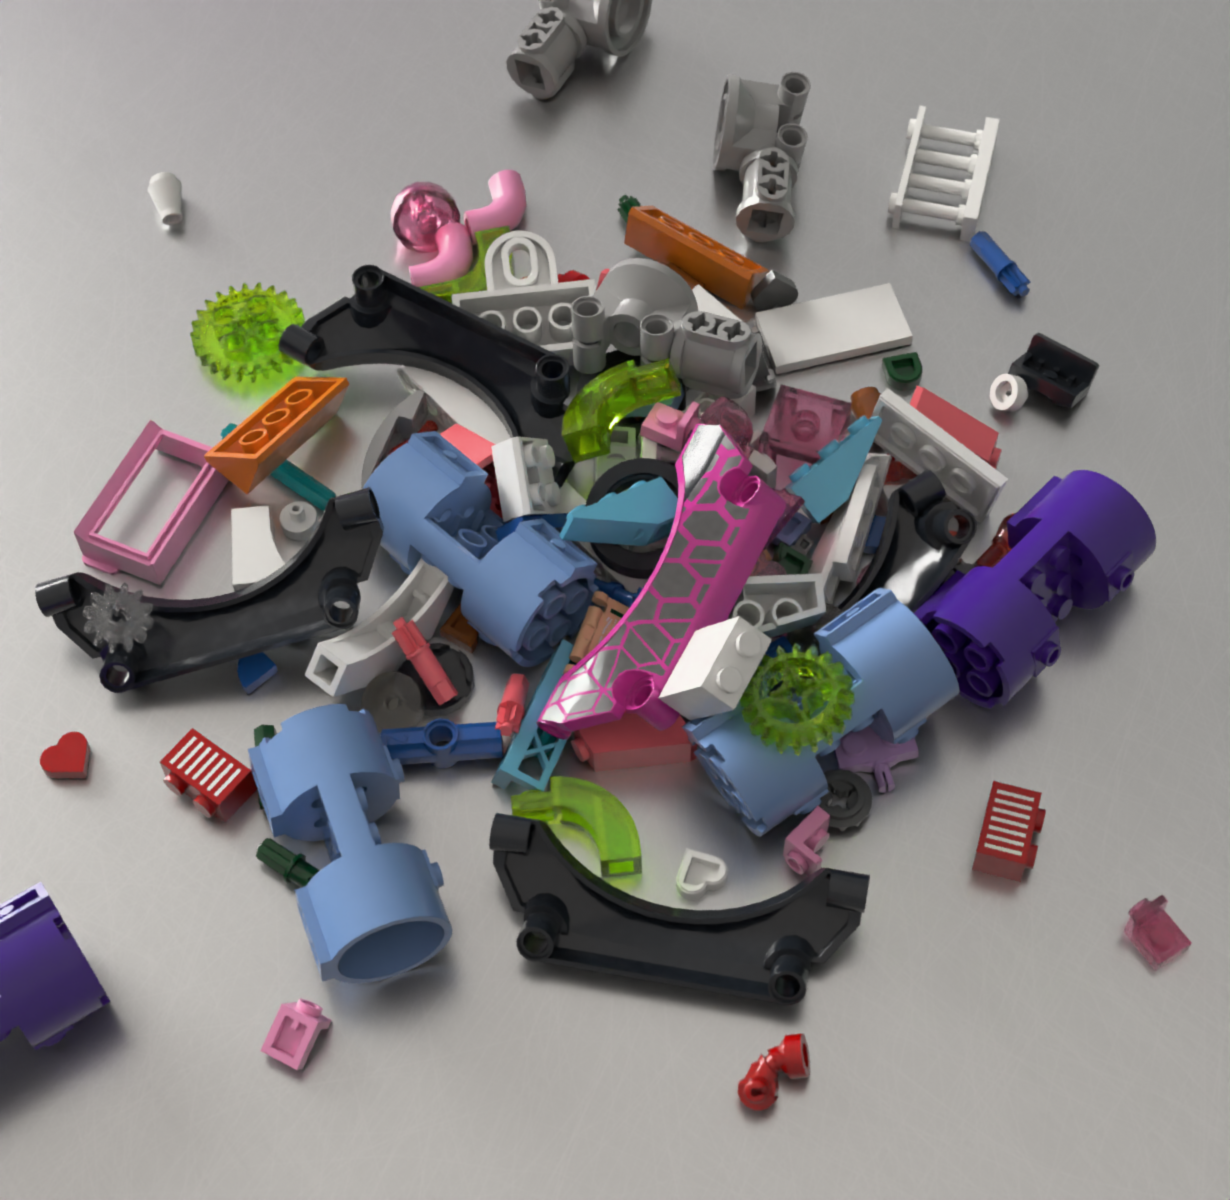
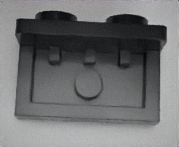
[1008,332,1099,409]

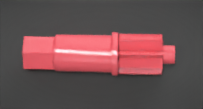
[391,616,458,706]
[495,674,530,738]

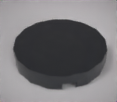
[396,643,475,717]

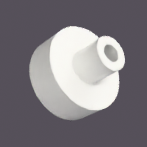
[990,374,1028,412]
[280,501,319,541]

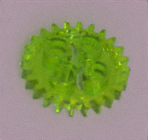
[190,282,305,383]

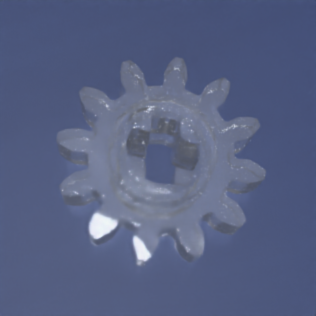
[83,582,154,653]

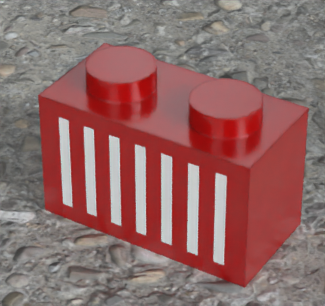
[159,728,257,823]
[972,781,1046,882]

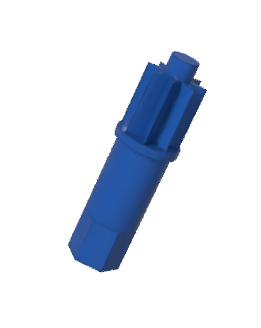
[970,231,1030,297]

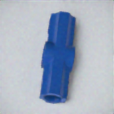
[380,718,503,769]

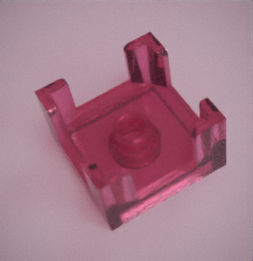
[758,384,852,465]

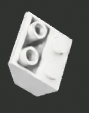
[491,437,561,522]

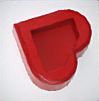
[40,732,90,779]

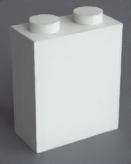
[658,616,772,721]

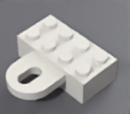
[452,231,596,365]

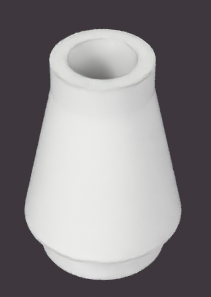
[148,172,183,225]

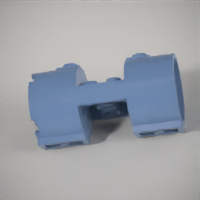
[363,431,599,667]
[682,588,959,837]
[248,704,452,983]

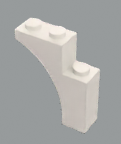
[231,505,354,637]
[305,558,454,697]

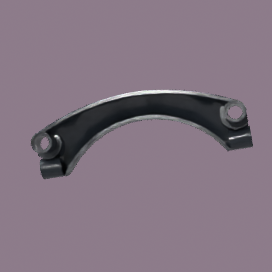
[750,469,977,700]

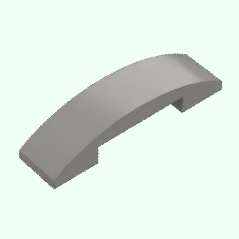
[361,390,428,489]

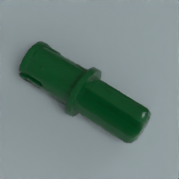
[256,838,320,888]

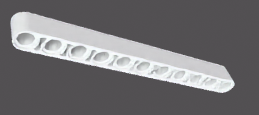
[397,365,648,593]

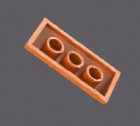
[624,205,770,310]
[204,377,349,494]

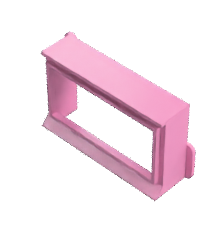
[74,419,229,585]

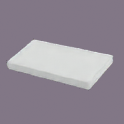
[755,283,913,374]
[871,388,1008,523]

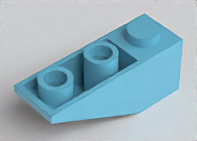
[784,415,882,523]
[559,477,678,546]

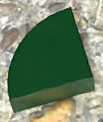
[773,542,813,575]

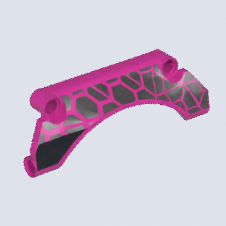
[536,423,786,740]

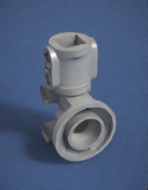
[506,0,652,99]
[713,72,811,243]
[571,258,762,399]

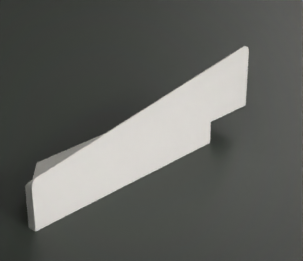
[808,452,892,613]

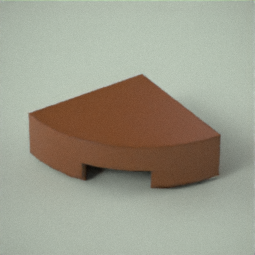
[440,603,479,654]

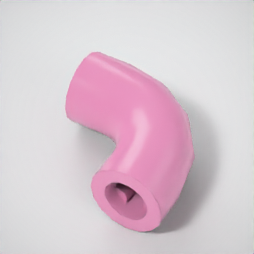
[464,170,527,245]
[409,223,473,296]

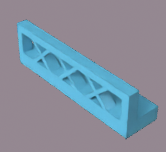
[491,639,574,795]

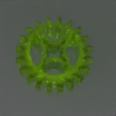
[740,643,855,756]

